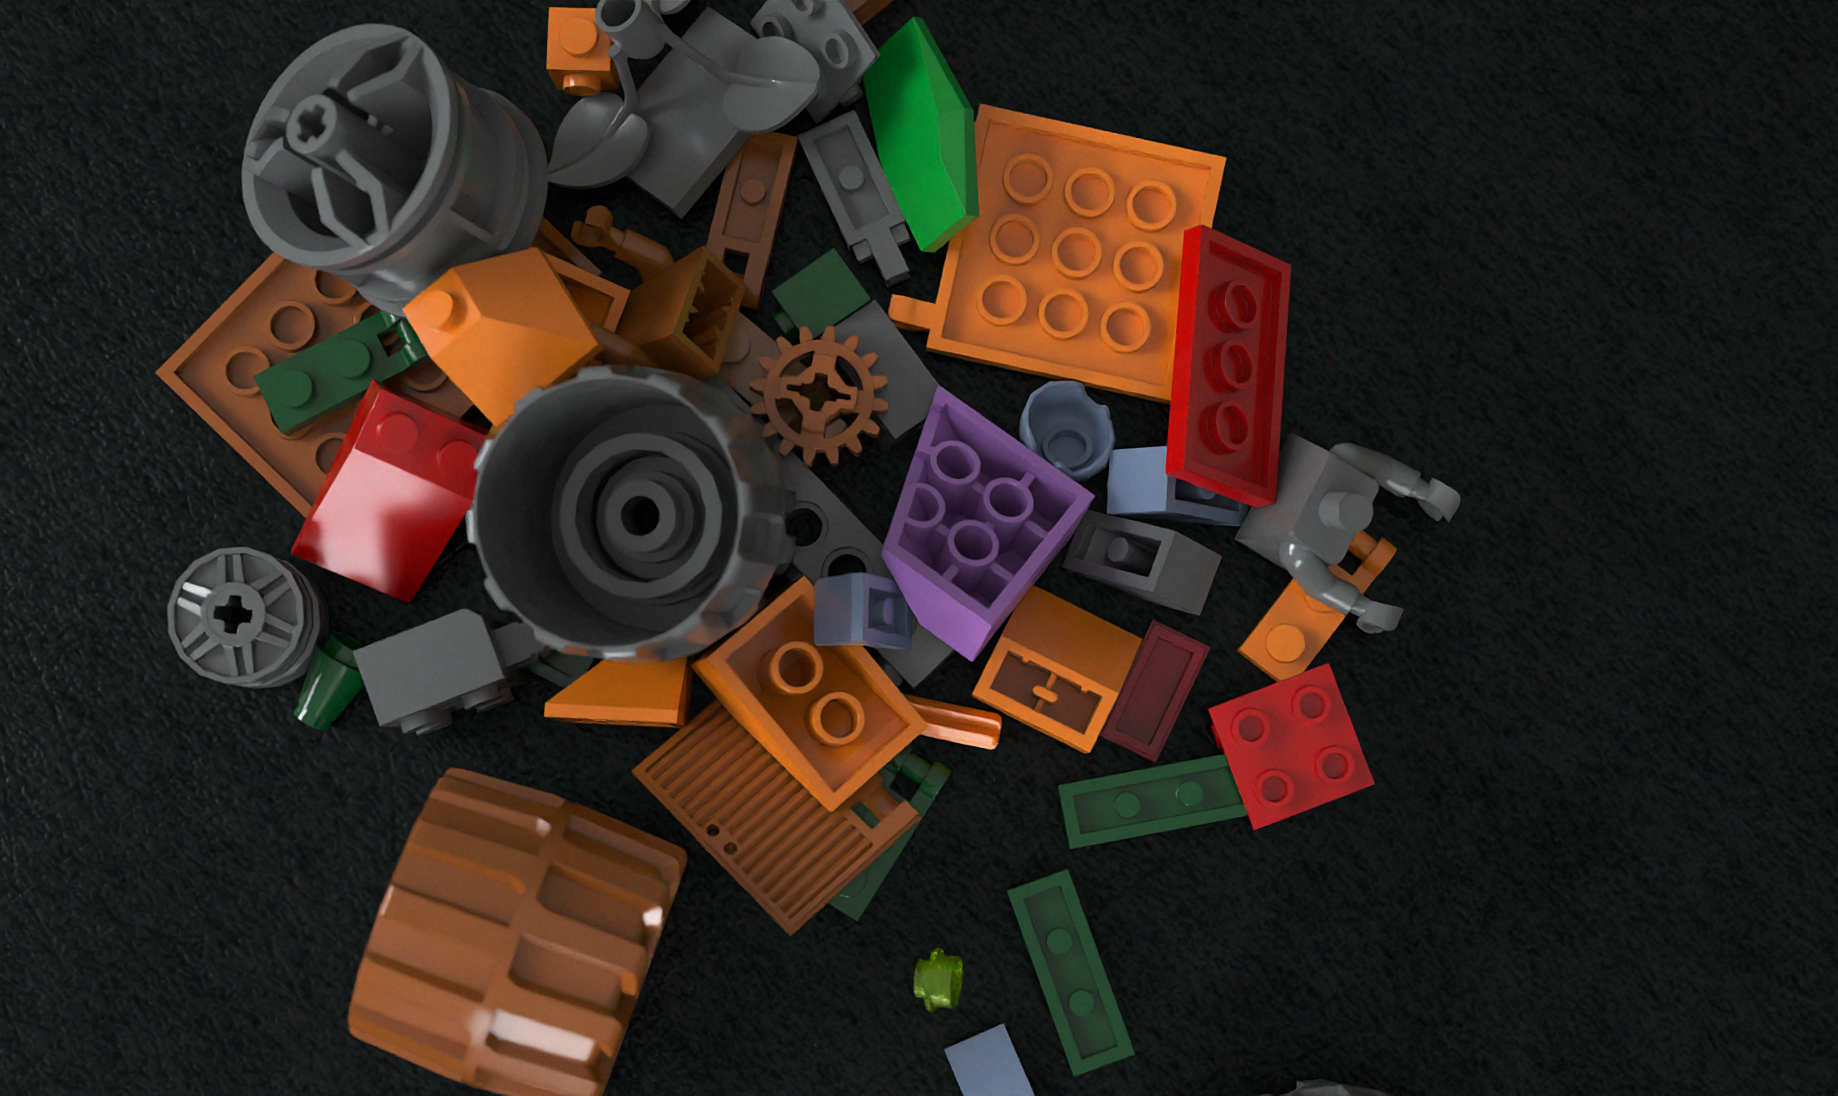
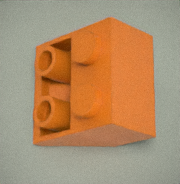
[971,585,1142,754]

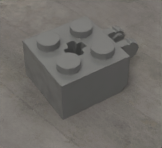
[353,608,554,736]

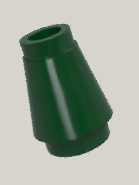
[294,631,367,731]

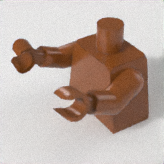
[571,205,747,381]

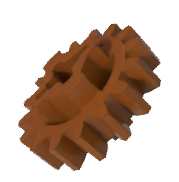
[749,326,889,467]

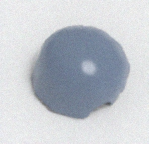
[1019,381,1116,483]

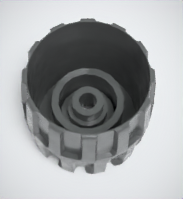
[466,365,797,665]

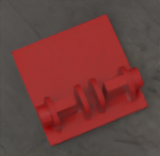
[1208,663,1375,830]

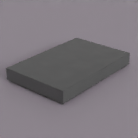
[624,6,757,219]

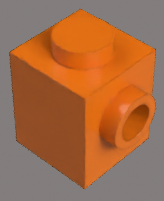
[546,7,620,96]

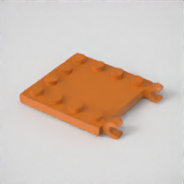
[887,104,1226,405]

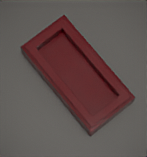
[1098,620,1211,763]

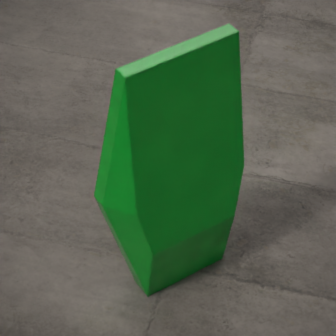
[862,17,979,252]

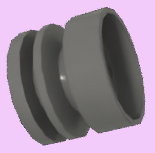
[167,547,329,688]

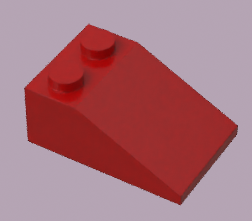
[291,378,495,604]

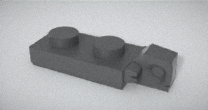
[797,110,911,289]

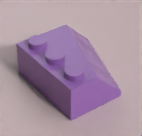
[881,385,1095,662]

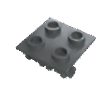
[750,0,881,124]

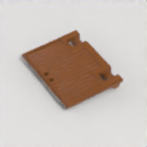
[631,698,921,936]

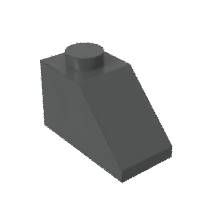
[1062,509,1222,616]

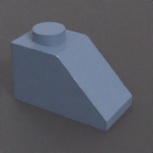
[1107,446,1248,526]

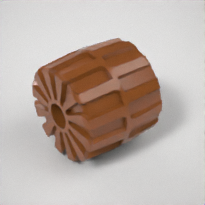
[348,768,687,1096]

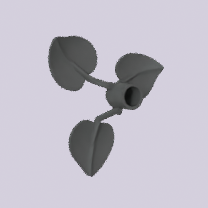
[548,0,823,190]

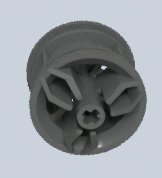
[242,24,548,320]

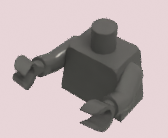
[1234,433,1461,634]

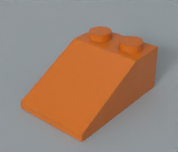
[690,575,928,812]

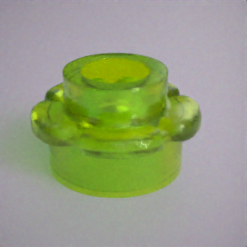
[914,948,963,1012]

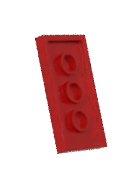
[1165,224,1291,508]

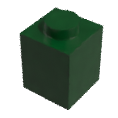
[770,248,871,346]

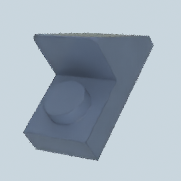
[814,573,912,649]

